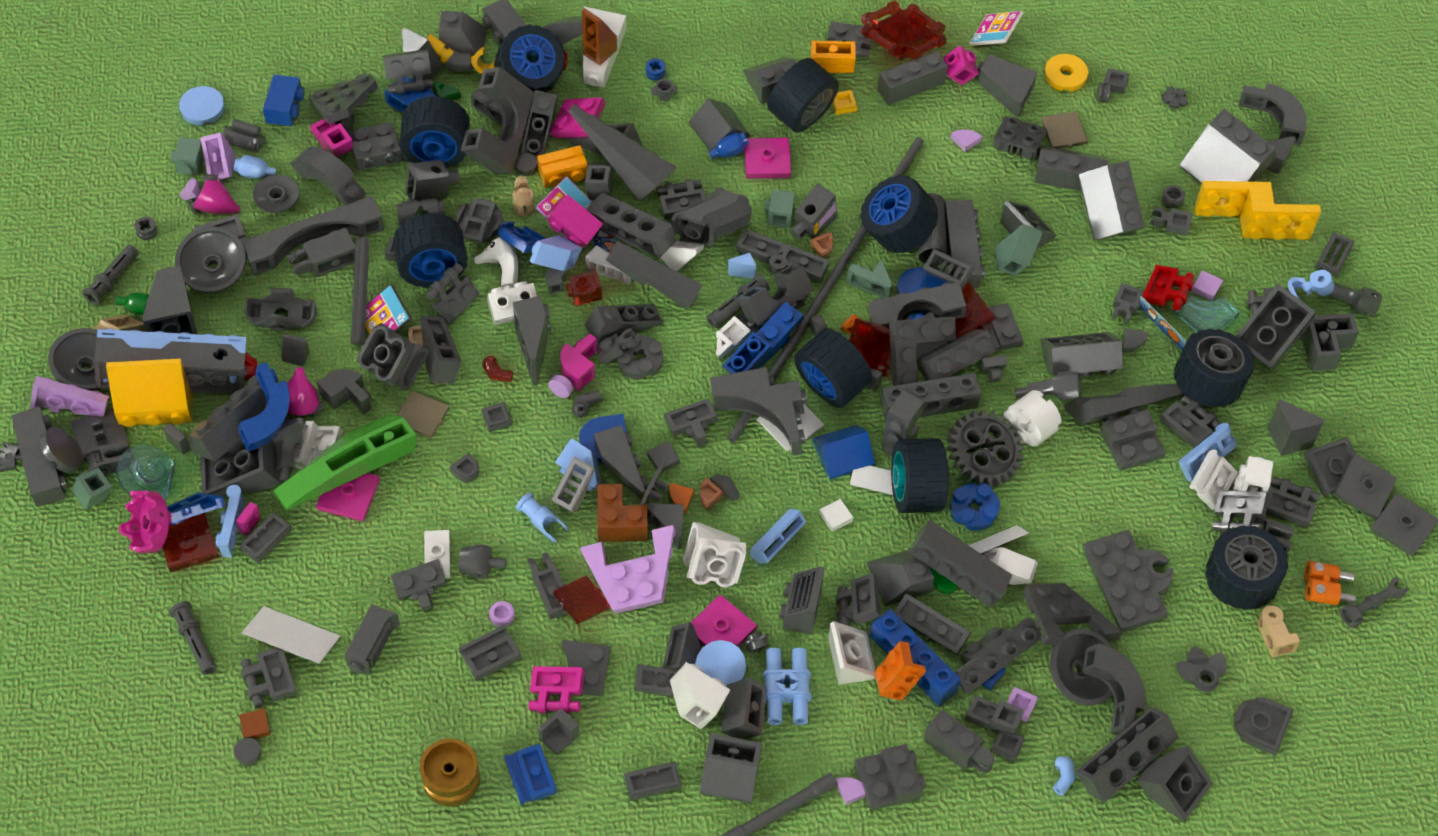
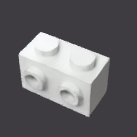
[487,281,537,325]
[1233,456,1273,492]

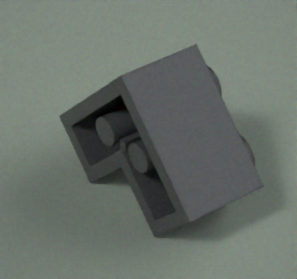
[1302,313,1359,371]

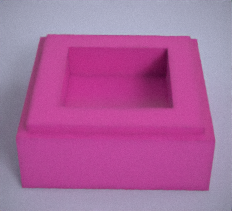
[236,502,261,536]

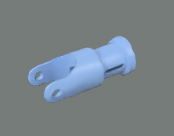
[516,493,569,543]

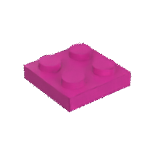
[550,97,606,138]

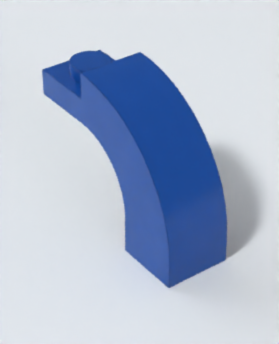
[238,362,290,452]

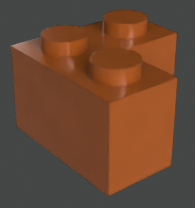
[597,484,648,542]

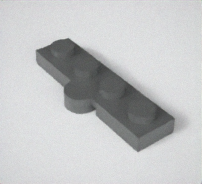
[736,229,830,282]

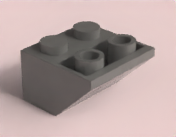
[700,733,762,803]

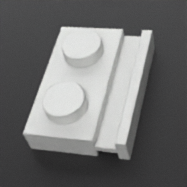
[1189,449,1238,510]

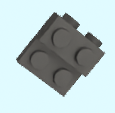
[348,122,402,171]
[1101,408,1166,471]
[854,744,925,811]

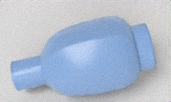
[234,156,277,179]

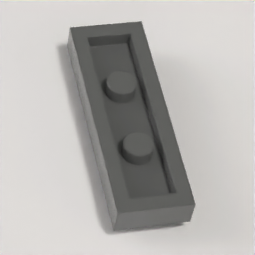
[894,593,971,655]

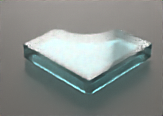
[1173,295,1240,332]

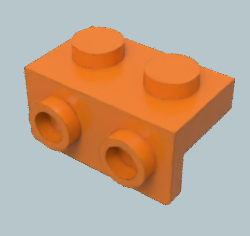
[875,641,926,700]

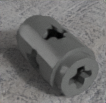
[397,198,445,226]

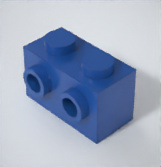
[263,75,305,126]

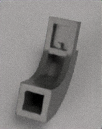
[1238,83,1306,145]
[290,147,366,205]
[1082,643,1146,736]

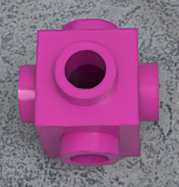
[943,46,979,85]

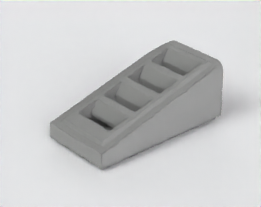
[585,245,633,285]
[551,457,596,512]

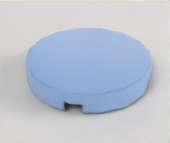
[179,86,225,125]
[695,640,746,687]

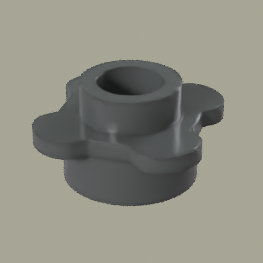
[651,79,677,101]
[744,632,769,653]

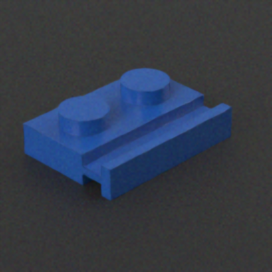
[504,744,557,805]

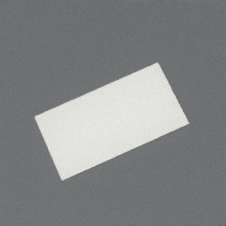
[242,606,340,663]

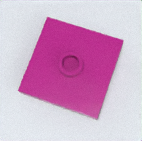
[745,138,791,179]
[316,473,380,521]
[691,595,757,647]

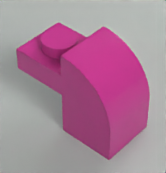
[310,119,353,158]
[560,334,597,392]

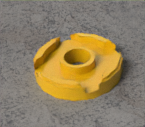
[1044,54,1088,92]

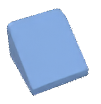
[728,253,756,279]

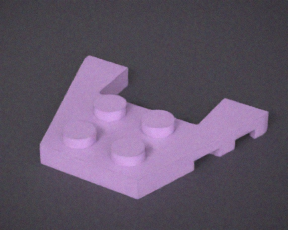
[580,525,676,614]

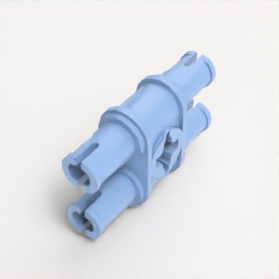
[763,648,812,725]

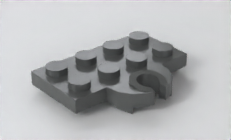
[1082,529,1173,632]

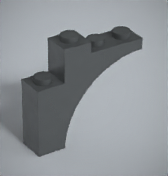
[710,367,808,456]

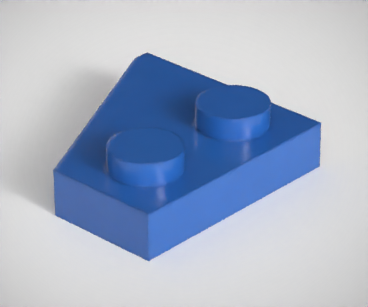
[167,492,226,525]

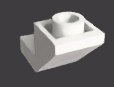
[981,547,1038,585]

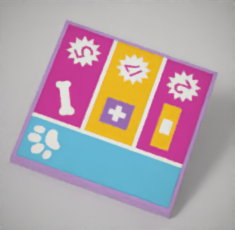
[535,176,592,239]

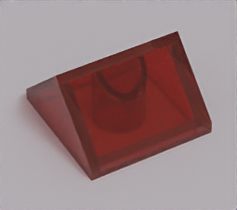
[849,318,892,377]

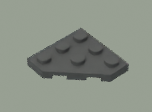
[308,74,378,124]

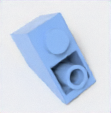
[530,235,582,271]
[555,438,602,492]

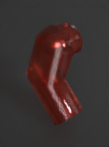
[482,356,513,383]

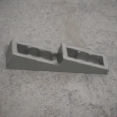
[606,241,702,309]

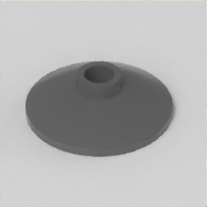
[253,175,299,213]

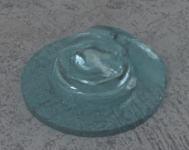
[116,445,175,499]

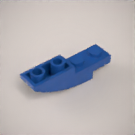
[722,302,804,374]

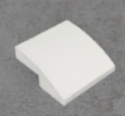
[293,421,343,469]

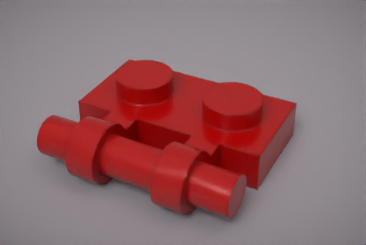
[1142,265,1194,310]

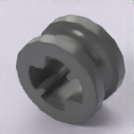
[1097,82,1111,103]
[135,216,157,240]

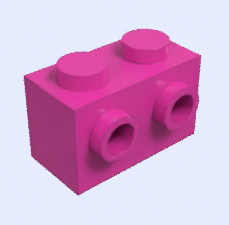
[546,195,603,248]

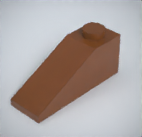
[582,8,617,66]

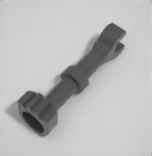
[1340,577,1408,629]

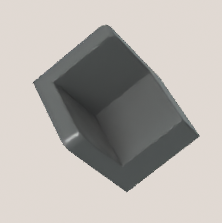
[538,708,580,755]

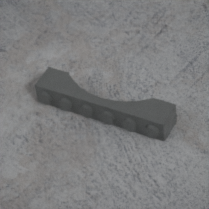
[241,196,384,276]

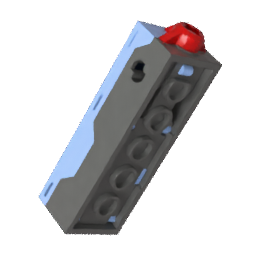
[94,328,257,395]

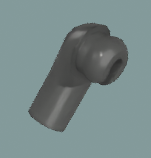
[572,390,602,417]

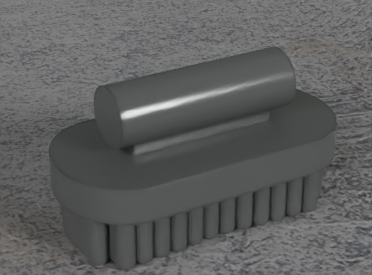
[223,119,266,152]

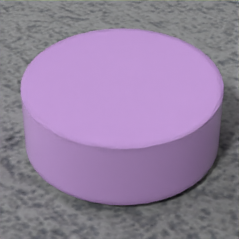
[548,375,573,398]
[489,601,515,627]

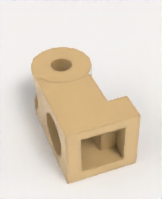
[1258,605,1300,658]

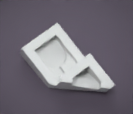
[716,316,752,359]

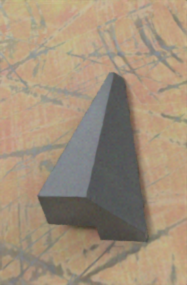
[568,104,676,201]
[1064,384,1184,425]

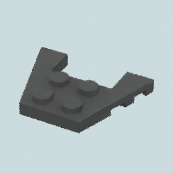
[1023,583,1123,645]

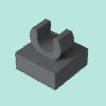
[978,355,1007,382]

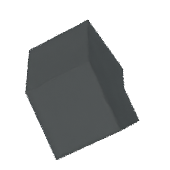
[545,268,566,294]

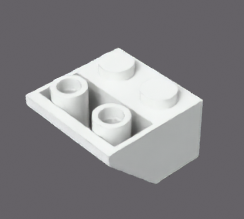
[670,662,730,729]

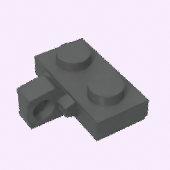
[664,398,718,447]
[391,559,447,611]

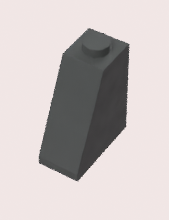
[978,54,1037,117]

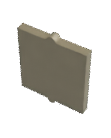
[1041,111,1088,148]
[397,391,450,439]

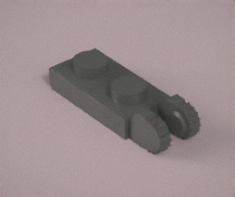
[527,552,574,620]

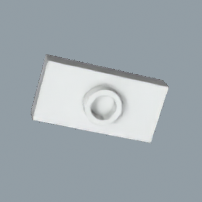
[424,530,451,578]

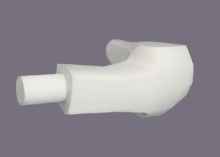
[474,238,518,290]

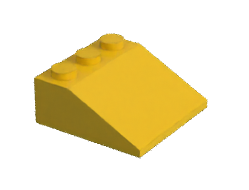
[106,359,193,427]

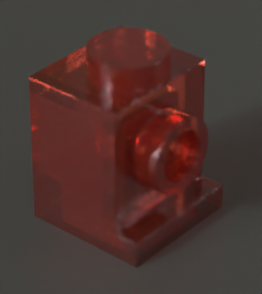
[566,268,602,306]

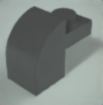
[317,369,371,414]

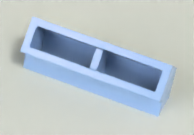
[750,508,806,565]

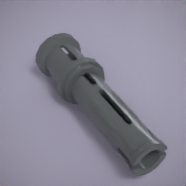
[82,244,139,305]
[706,274,770,328]
[169,601,217,675]

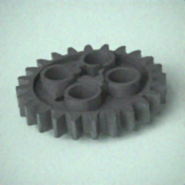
[946,410,1024,487]

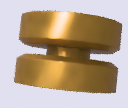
[419,738,480,807]

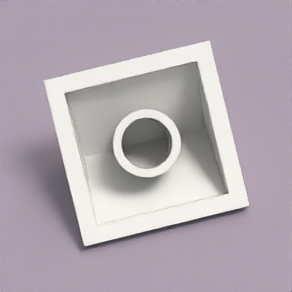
[828,621,876,685]

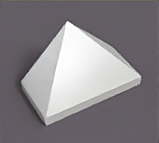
[660,241,704,271]

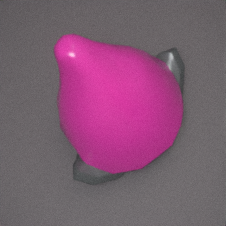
[189,174,240,215]
[287,367,325,416]

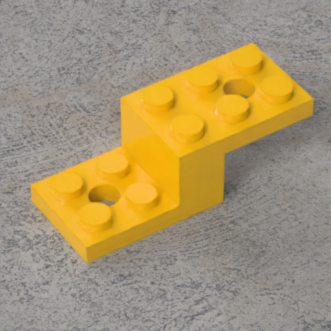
[1194,181,1321,240]

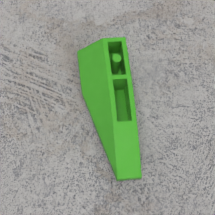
[274,414,416,511]

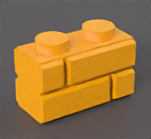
[810,41,856,73]
[537,145,588,188]

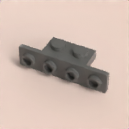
[955,617,1041,694]

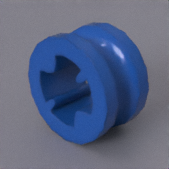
[646,58,665,81]

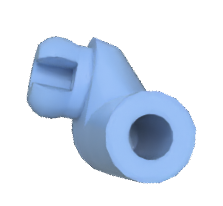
[1053,756,1076,796]

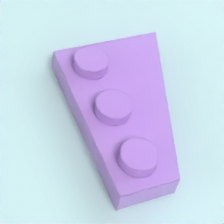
[30,376,109,417]

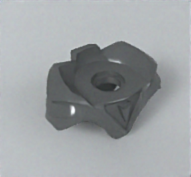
[244,288,317,331]

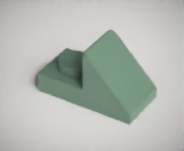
[846,259,892,298]

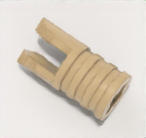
[513,176,534,217]

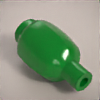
[116,293,150,315]

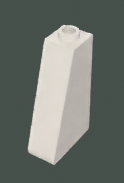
[583,7,626,88]

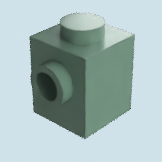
[171,138,204,175]
[765,190,795,228]
[72,467,112,510]

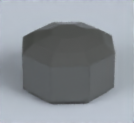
[1162,185,1185,208]

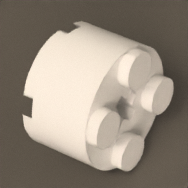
[1004,390,1061,446]

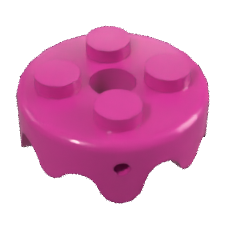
[119,491,172,553]

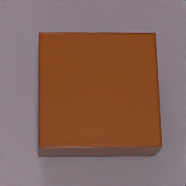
[239,708,271,739]

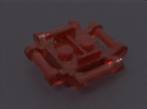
[861,0,947,60]

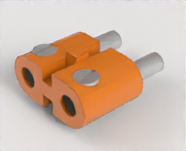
[1304,561,1356,606]

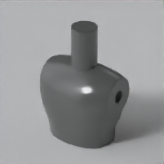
[459,545,507,579]

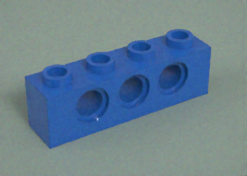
[869,609,961,707]

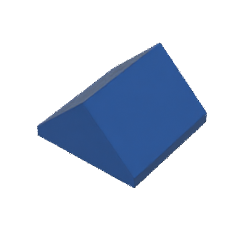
[812,425,875,480]

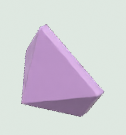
[200,133,237,180]

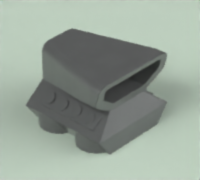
[357,323,429,390]

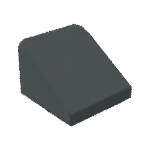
[281,334,310,366]

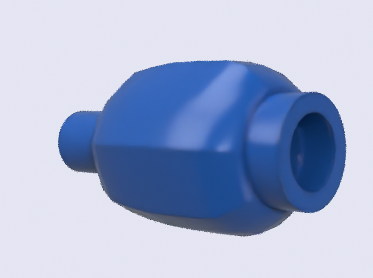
[708,132,749,160]

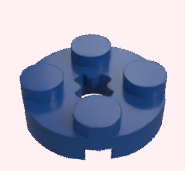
[950,483,1000,531]

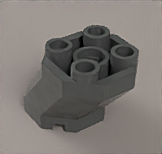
[671,188,752,248]

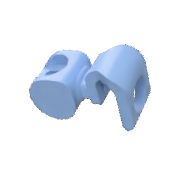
[1288,270,1335,300]

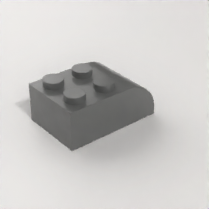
[1236,284,1316,371]

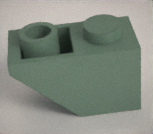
[995,224,1042,276]

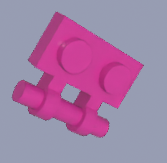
[529,666,585,714]

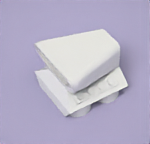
[683,522,746,587]

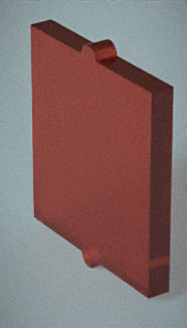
[553,575,610,625]

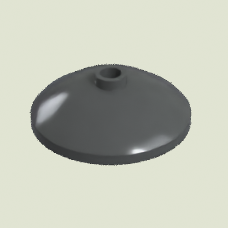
[175,227,246,293]
[48,328,101,391]
[1050,629,1113,706]

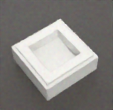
[819,499,853,532]

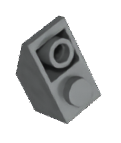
[585,162,615,200]

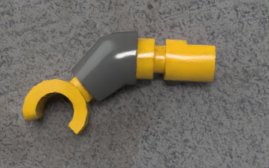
[426,33,495,74]

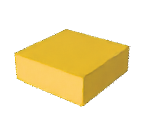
[832,90,857,115]

